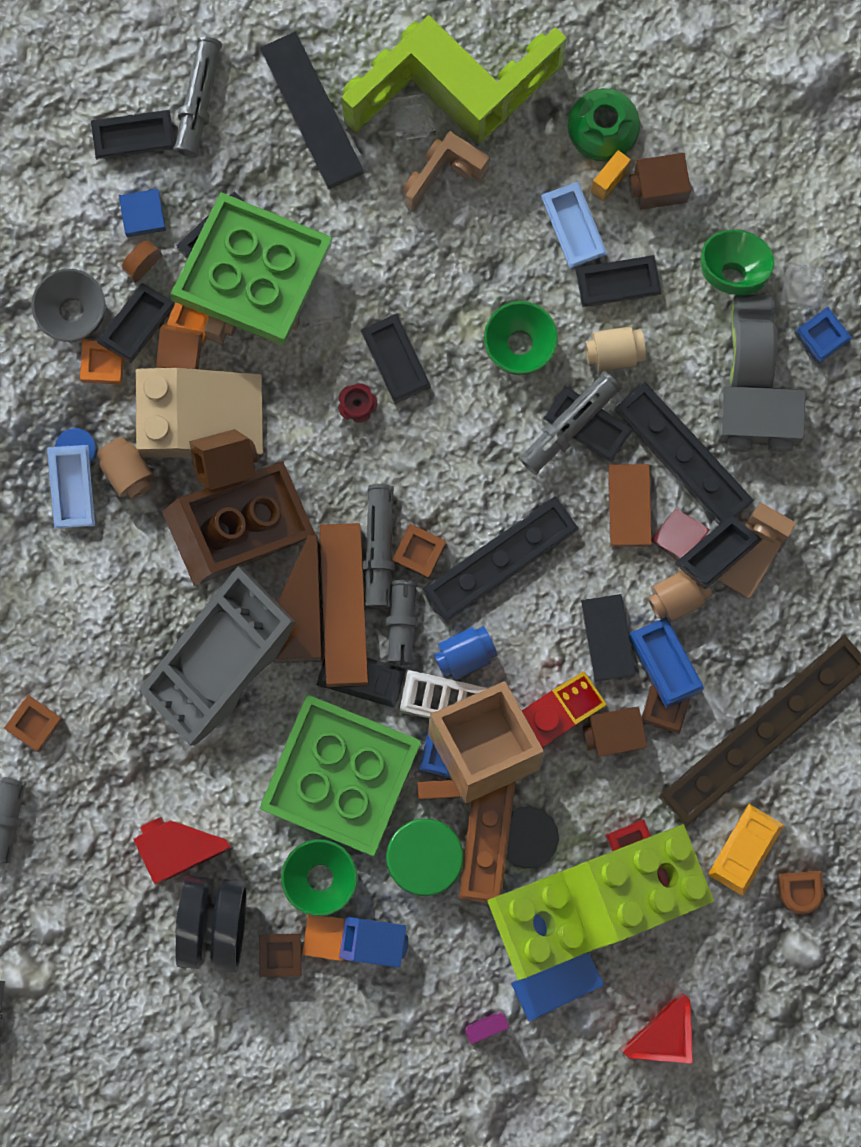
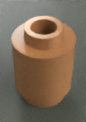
[96,437,154,500]
[648,571,712,623]

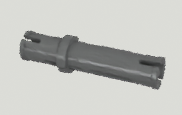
[173,36,223,158]
[518,371,622,475]
[362,484,395,609]

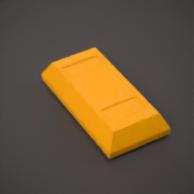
[707,804,785,896]

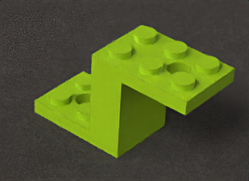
[341,15,567,146]

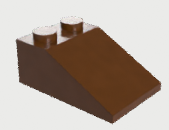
[162,461,315,586]

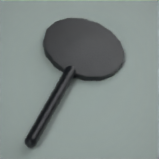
[506,806,559,868]

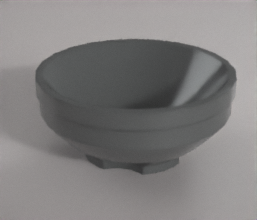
[31,268,106,342]

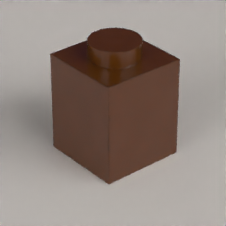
[628,153,691,210]
[189,429,258,490]
[582,706,647,759]

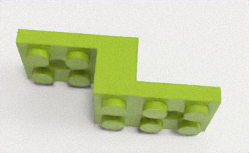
[487,824,714,980]

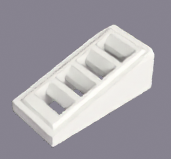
[400,670,488,719]

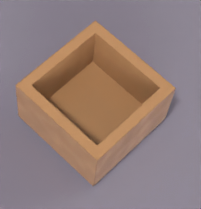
[428,681,544,804]

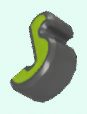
[729,294,777,389]

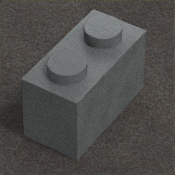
[717,386,806,452]

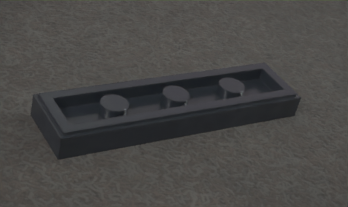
[260,31,364,190]
[614,381,754,525]
[422,496,579,623]

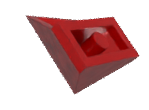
[620,992,693,1064]

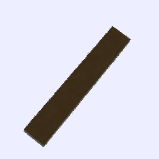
[659,634,861,827]

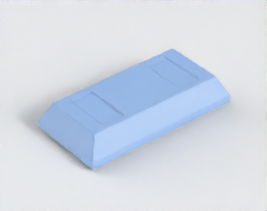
[541,182,607,269]
[47,445,95,529]

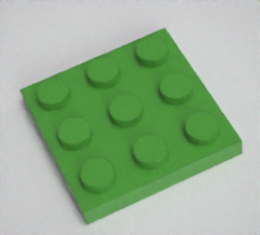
[171,192,332,346]
[259,694,422,856]

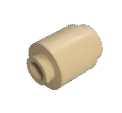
[585,327,646,372]

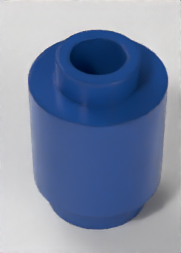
[434,626,498,680]

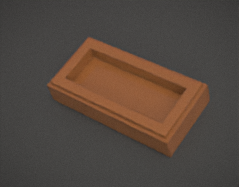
[608,464,652,547]

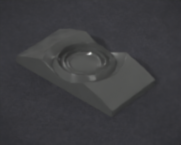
[139,566,296,746]

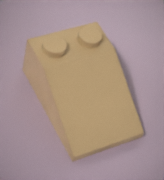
[136,368,263,458]

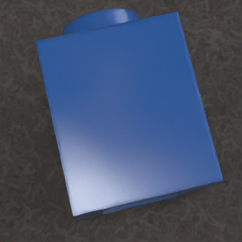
[339,916,408,968]

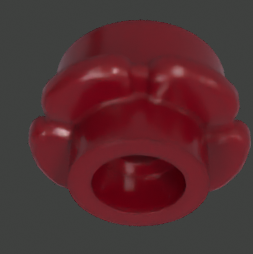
[338,383,378,423]

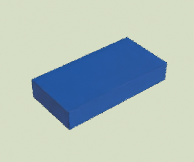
[629,617,704,708]
[511,952,604,1021]

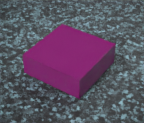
[465,1011,510,1044]

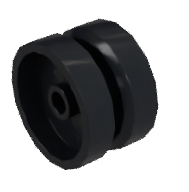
[175,875,247,973]

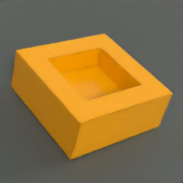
[591,150,631,201]

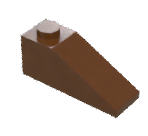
[273,535,323,664]

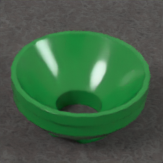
[568,88,640,162]
[700,229,774,295]
[484,301,558,376]
[281,839,357,916]

